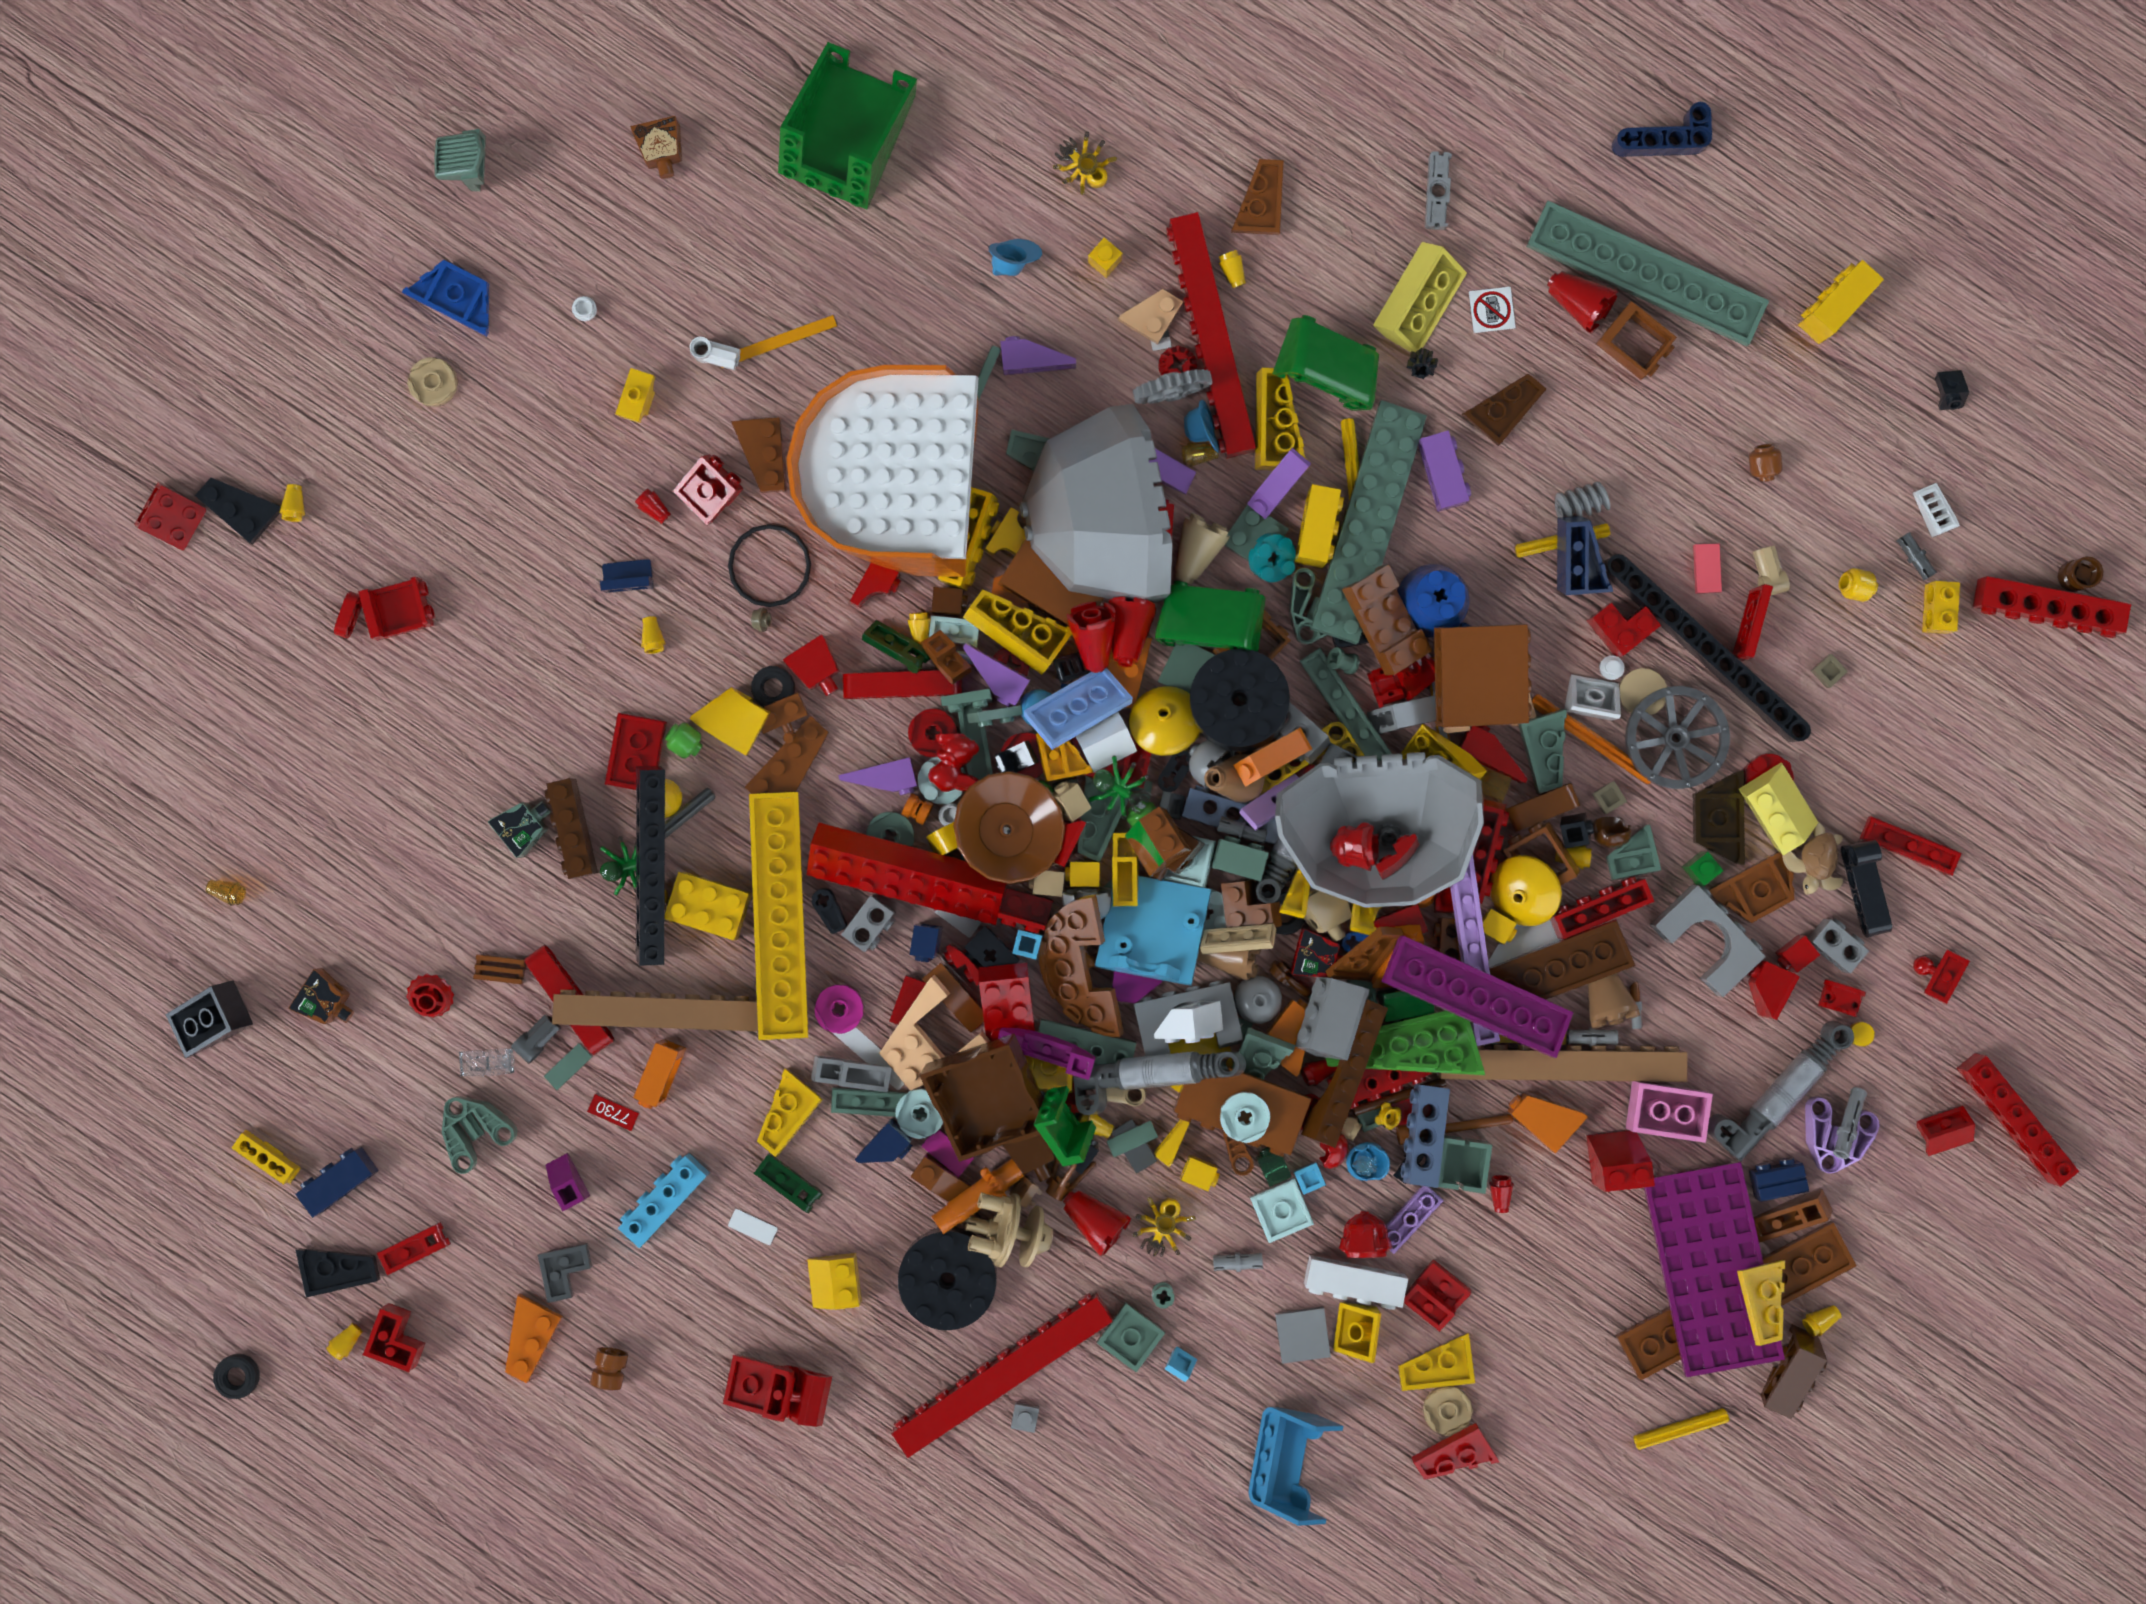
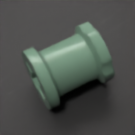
[1327,647,1360,674]
[1152,1282,1174,1309]

